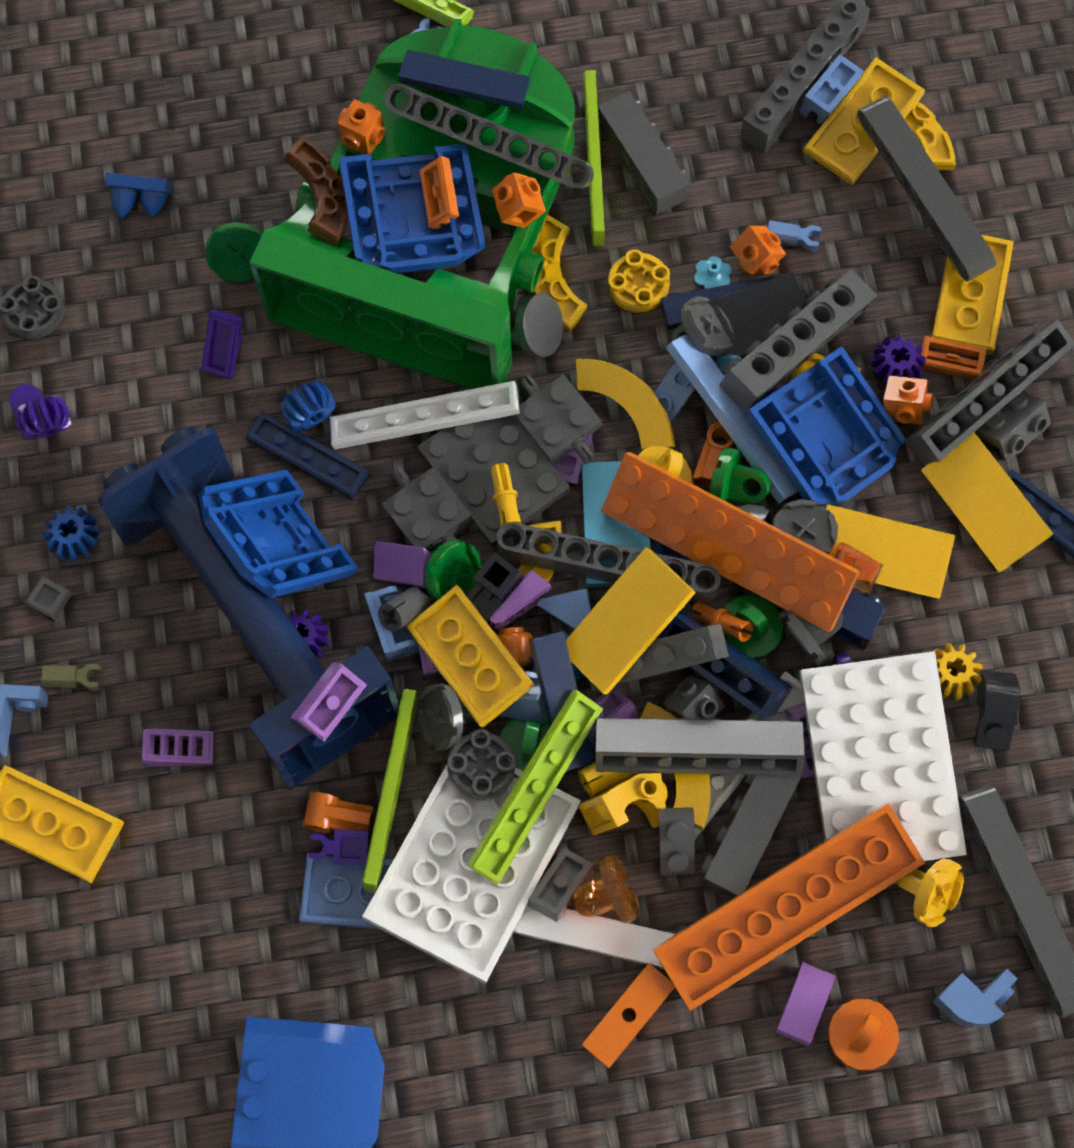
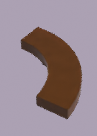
[284,136,348,246]

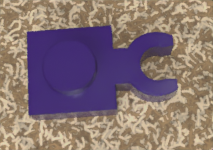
[309,829,370,866]

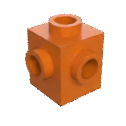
[337,99,385,154]
[492,172,546,228]
[729,225,786,275]
[883,376,933,425]

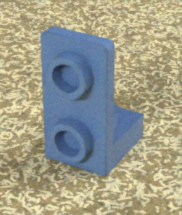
[654,362,696,424]
[0,684,48,757]

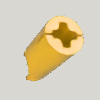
[578,761,640,797]

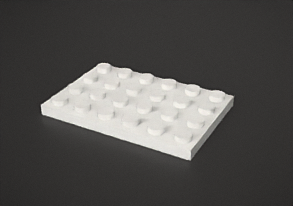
[799,651,967,861]
[362,765,581,984]

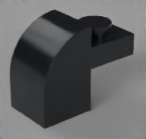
[467,552,523,624]
[974,670,1020,751]

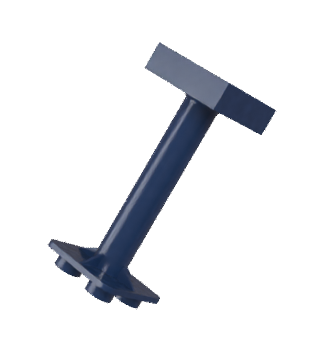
[98,427,399,790]

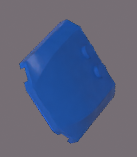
[339,143,485,273]
[744,346,905,506]
[198,470,358,598]
[231,1016,385,1148]

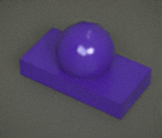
[201,309,243,379]

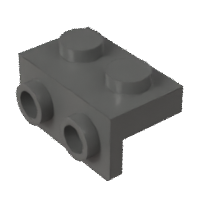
[975,390,1051,462]

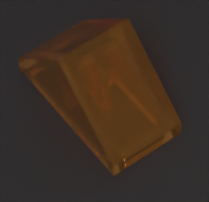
[830,542,883,594]

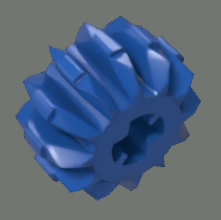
[279,380,336,431]
[43,505,100,562]

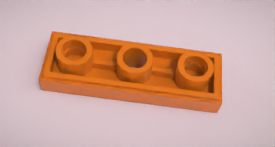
[582,963,675,1069]

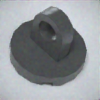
[672,296,734,357]
[772,499,838,554]
[778,609,843,666]
[418,683,476,752]

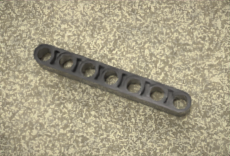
[384,84,594,189]
[857,95,996,282]
[497,523,720,603]
[958,784,1074,1018]

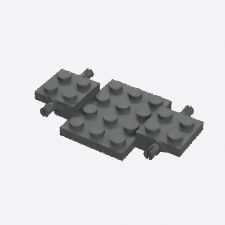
[382,374,602,551]

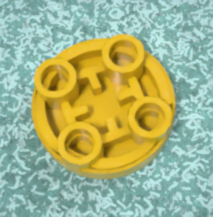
[608,250,670,313]

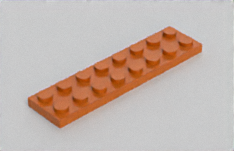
[601,452,860,632]
[652,803,925,1011]

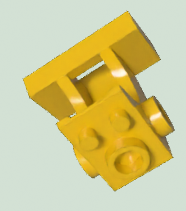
[578,773,667,836]

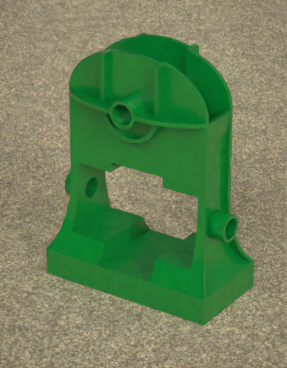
[249,19,575,389]

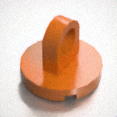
[827,999,899,1071]

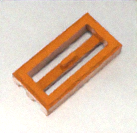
[419,156,459,230]
[921,336,987,380]

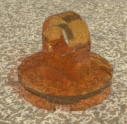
[573,854,640,923]

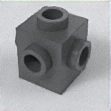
[663,675,725,720]

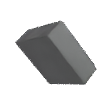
[25,576,72,621]

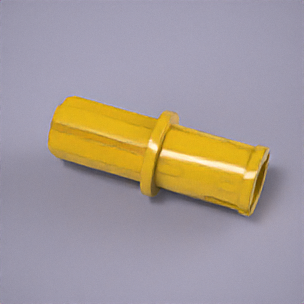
[491,463,521,526]

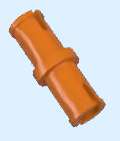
[690,602,753,642]

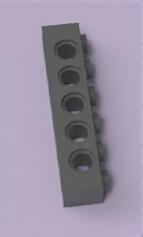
[740,0,870,154]
[720,269,877,412]
[905,319,1074,465]

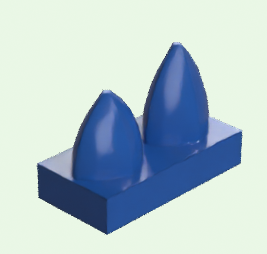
[105,172,174,219]

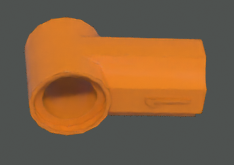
[692,422,734,490]
[302,792,374,833]

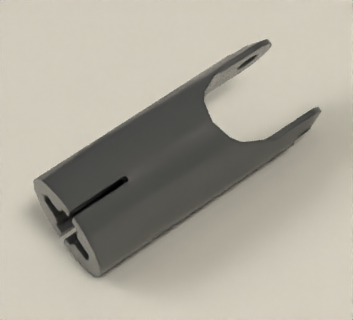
[378,586,437,632]

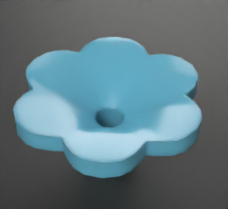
[694,256,732,289]

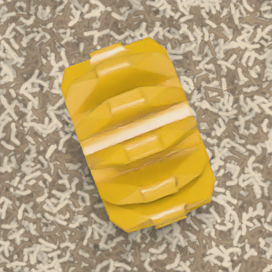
[934,643,983,700]

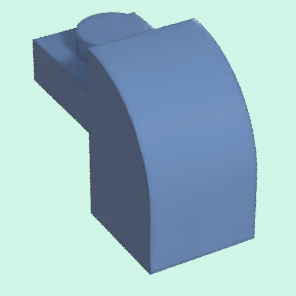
[933,969,1017,1028]

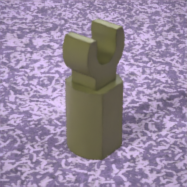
[41,664,103,691]

